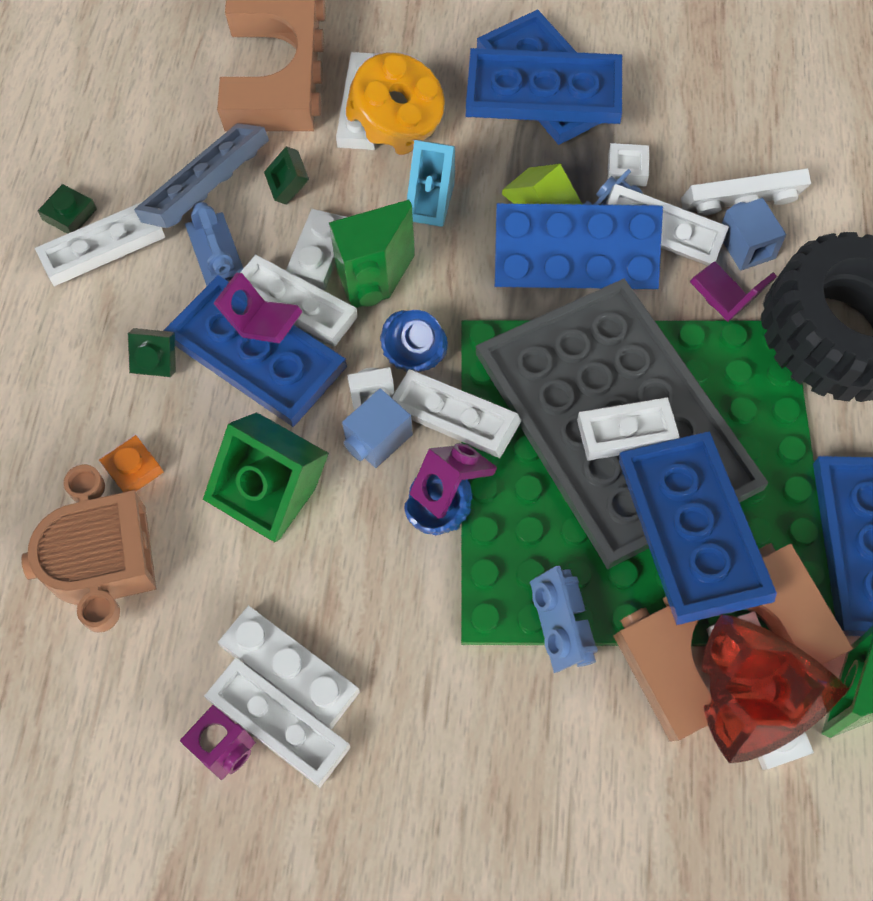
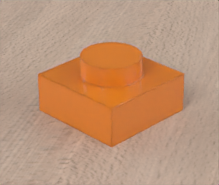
[99,435,164,493]

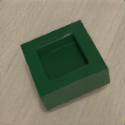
[264,146,309,205]
[37,184,97,234]
[128,328,176,378]

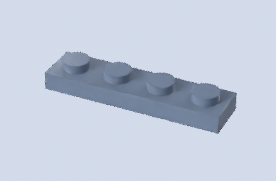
[134,123,269,228]

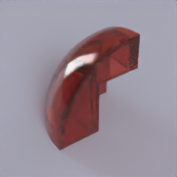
[702,614,849,763]

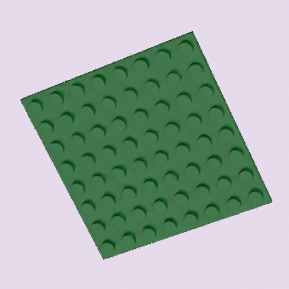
[461,320,835,647]

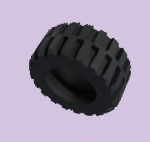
[761,232,873,402]

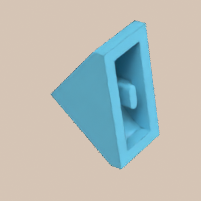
[407,140,455,227]

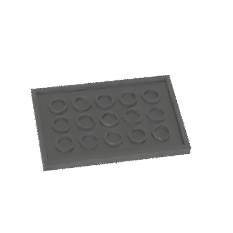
[476,278,768,569]

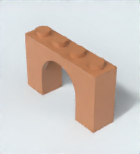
[217,0,326,131]
[613,543,853,741]

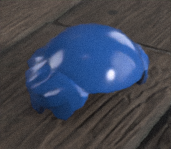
[380,310,448,372]
[404,474,472,536]

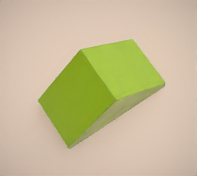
[502,164,583,205]

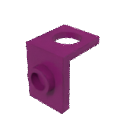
[690,261,778,322]
[214,272,302,343]
[410,443,497,518]
[180,705,256,781]

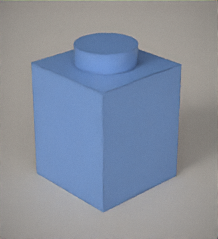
[722,198,787,271]
[342,388,413,468]

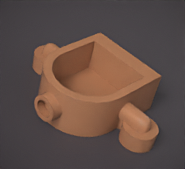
[21,464,157,633]

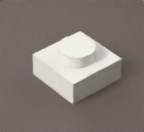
[608,143,649,186]
[347,367,394,410]

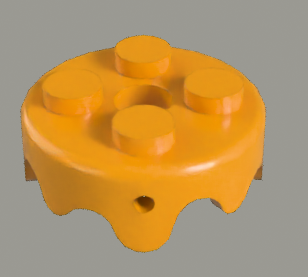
[346,52,445,155]

